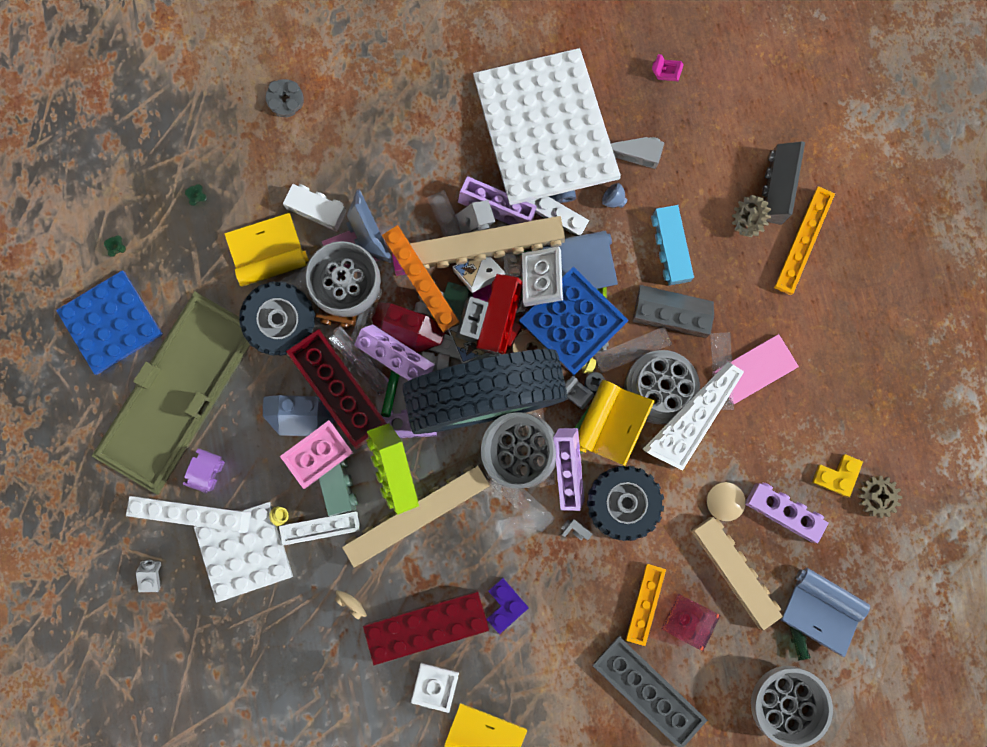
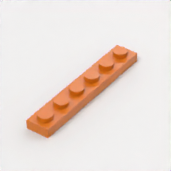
[382,225,460,333]

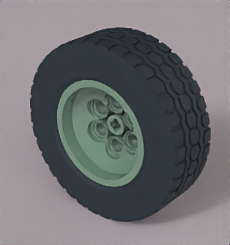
[403,349,567,434]

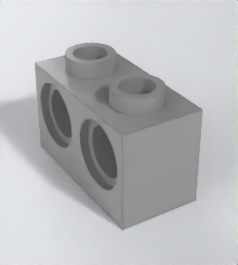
[455,297,489,343]

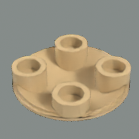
[707,482,746,521]
[334,590,367,619]

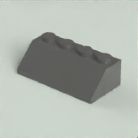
[761,141,805,225]
[632,285,714,338]

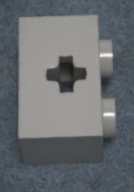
[456,200,495,234]

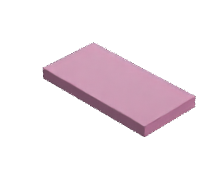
[713,334,799,405]

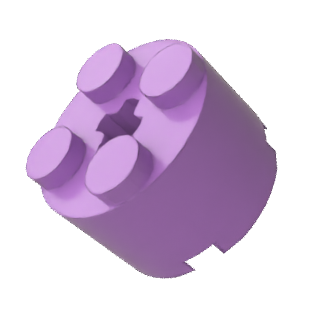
[183,449,225,493]

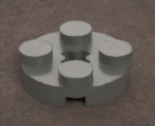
[266,79,304,117]

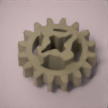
[732,195,771,237]
[857,476,902,518]

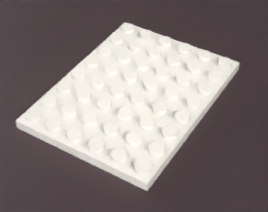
[473,48,621,205]

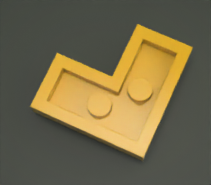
[812,454,863,497]

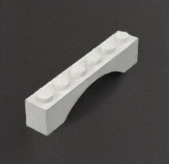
[126,496,251,532]

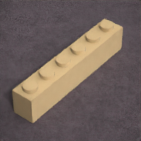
[691,517,783,630]

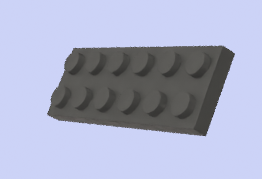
[592,636,708,747]

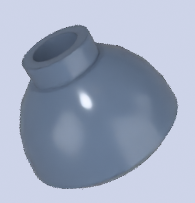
[602,183,627,208]

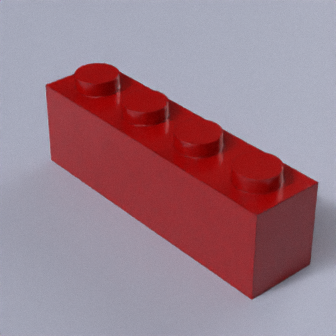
[477,274,523,355]

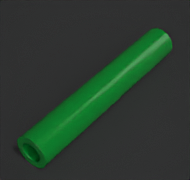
[381,370,400,418]

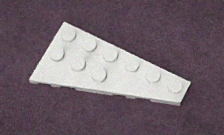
[643,362,744,470]

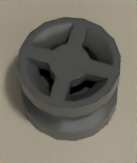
[584,372,605,393]

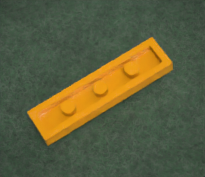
[625,563,666,646]

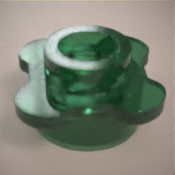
[185,184,207,206]
[104,235,126,257]

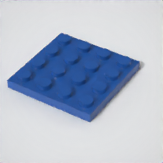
[519,266,629,376]
[56,270,163,375]

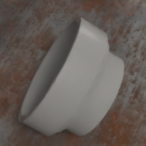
[624,350,700,424]
[481,412,556,488]
[751,666,833,747]

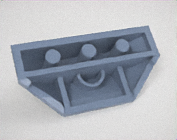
[346,189,393,263]
[262,395,336,436]

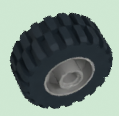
[239,281,315,356]
[587,466,664,541]

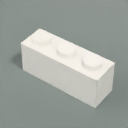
[283,184,346,231]

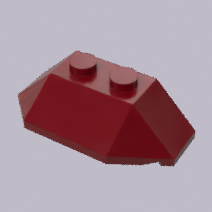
[371,302,446,353]

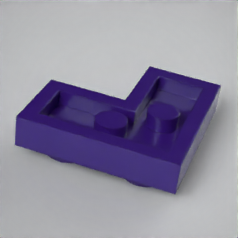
[487,578,529,635]

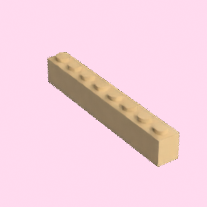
[410,216,565,271]
[342,465,490,568]

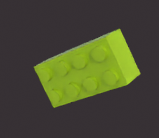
[366,423,419,515]

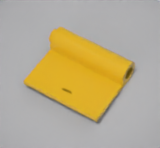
[224,213,309,287]
[578,380,654,466]
[444,703,527,747]

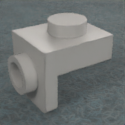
[565,376,595,410]
[136,560,161,592]

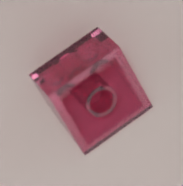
[662,594,721,651]

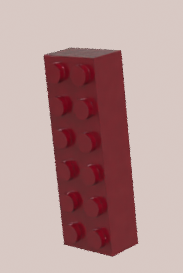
[286,329,387,449]
[363,590,489,666]

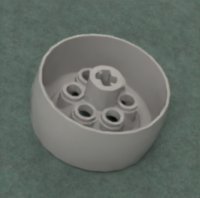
[306,241,381,317]

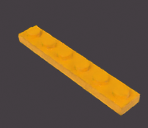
[774,186,835,295]

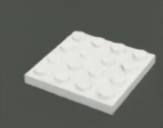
[194,502,293,603]

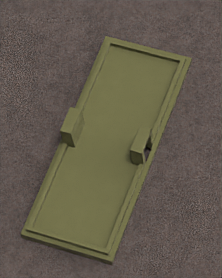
[92,291,251,495]

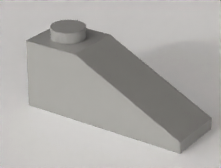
[610,137,664,169]

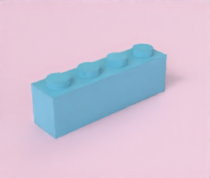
[651,205,694,286]

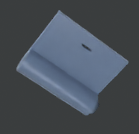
[541,231,618,289]
[781,568,870,657]

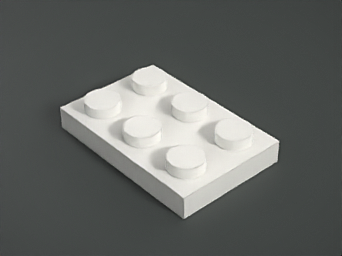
[522,246,563,307]

